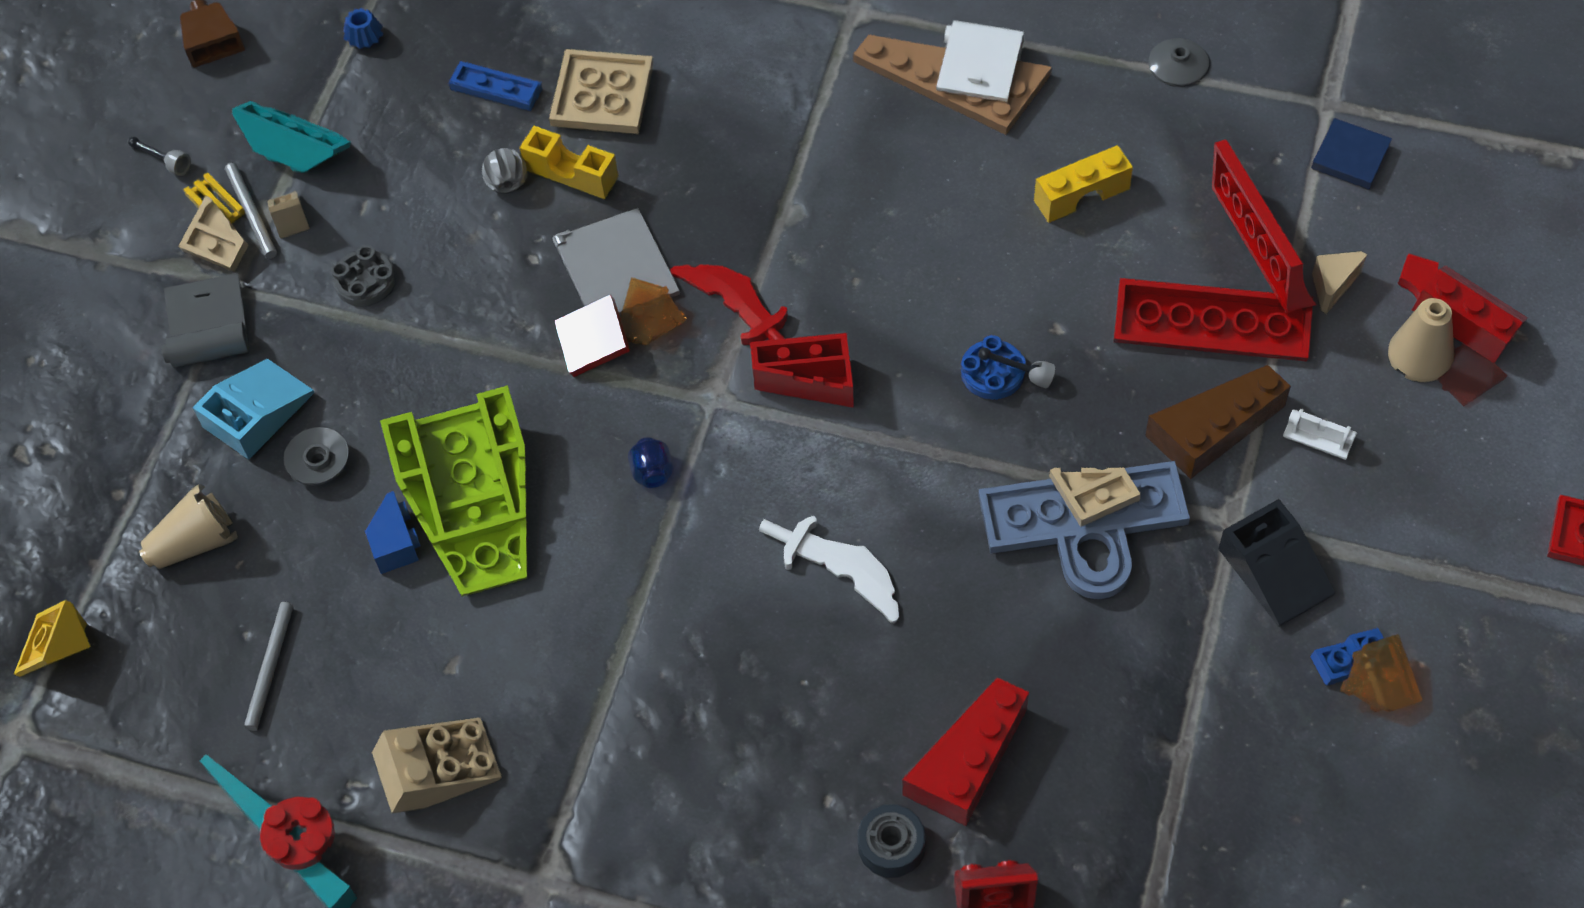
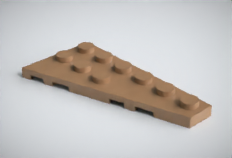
[853,35,1052,135]

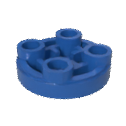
[961,335,1026,400]

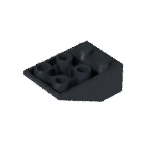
[1218,499,1335,627]

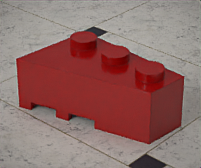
[750,333,854,408]

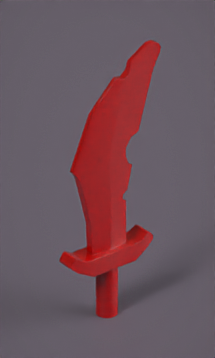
[670,264,788,345]

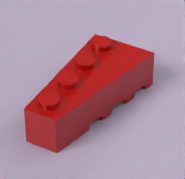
[902,677,1029,826]

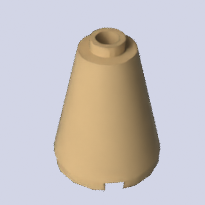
[1388,298,1454,382]
[139,484,237,569]

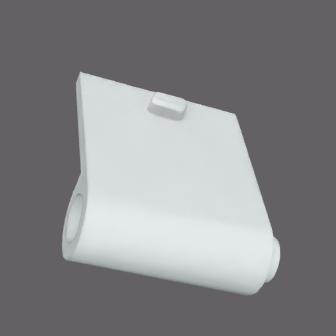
[936,20,1024,102]

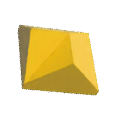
[14,600,90,677]

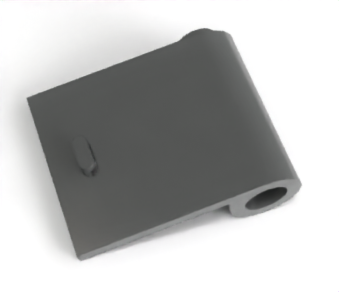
[161,273,250,368]

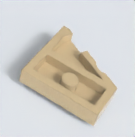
[178,196,249,272]
[1049,468,1141,527]

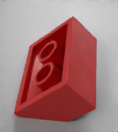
[1412,265,1528,363]

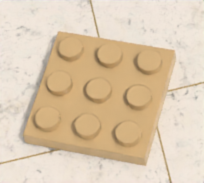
[549,49,653,134]

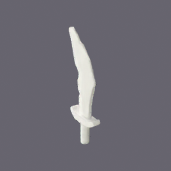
[759,516,899,623]

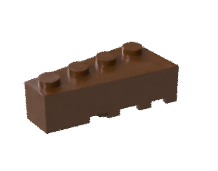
[1145,365,1291,479]

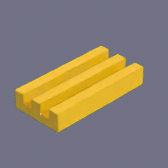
[183,173,245,223]

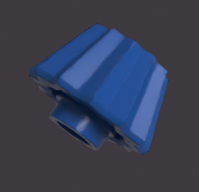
[343,8,383,49]

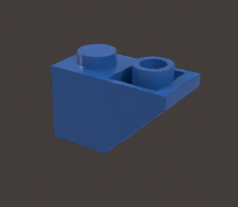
[365,491,421,574]

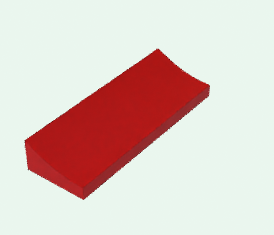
[1212,140,1316,313]
[1113,278,1313,362]

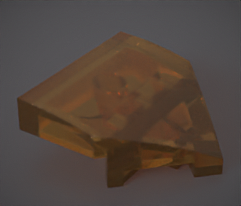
[620,277,687,345]
[1340,634,1423,712]

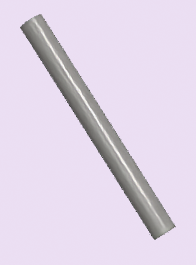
[225,163,277,259]
[244,602,294,731]

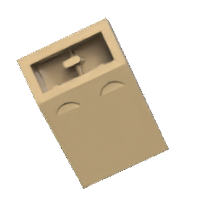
[372,717,502,813]

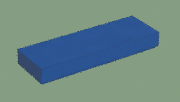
[449,61,542,111]

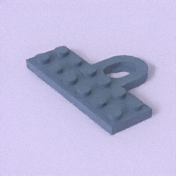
[978,461,1190,599]

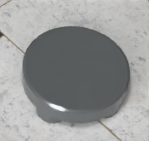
[331,245,396,306]

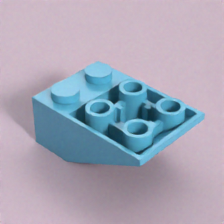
[192,359,315,460]

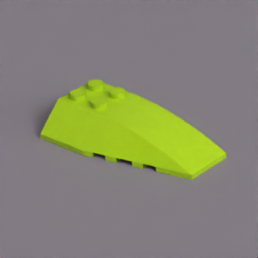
[380,385,527,597]

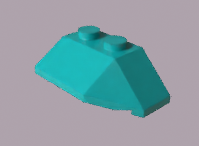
[232,101,351,172]

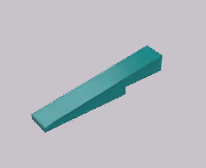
[200,755,357,908]

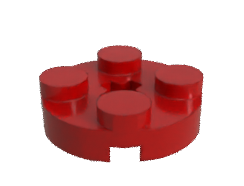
[260,797,335,870]

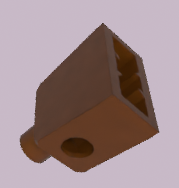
[180,0,245,68]

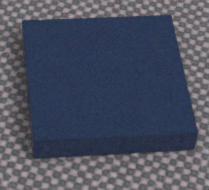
[1311,118,1392,189]

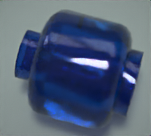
[628,437,674,488]

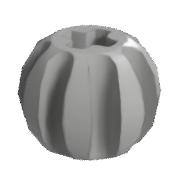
[482,148,527,193]

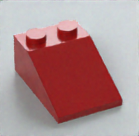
[954,860,1038,908]

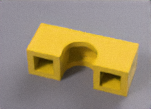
[520,126,619,199]
[1034,145,1133,223]

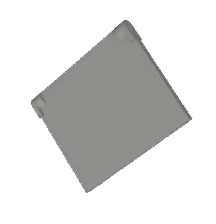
[552,208,680,315]

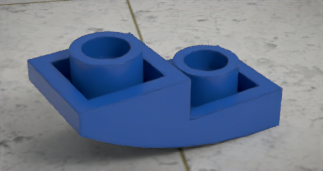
[1310,628,1394,686]

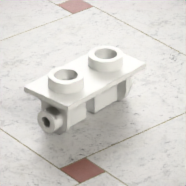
[1283,409,1357,460]

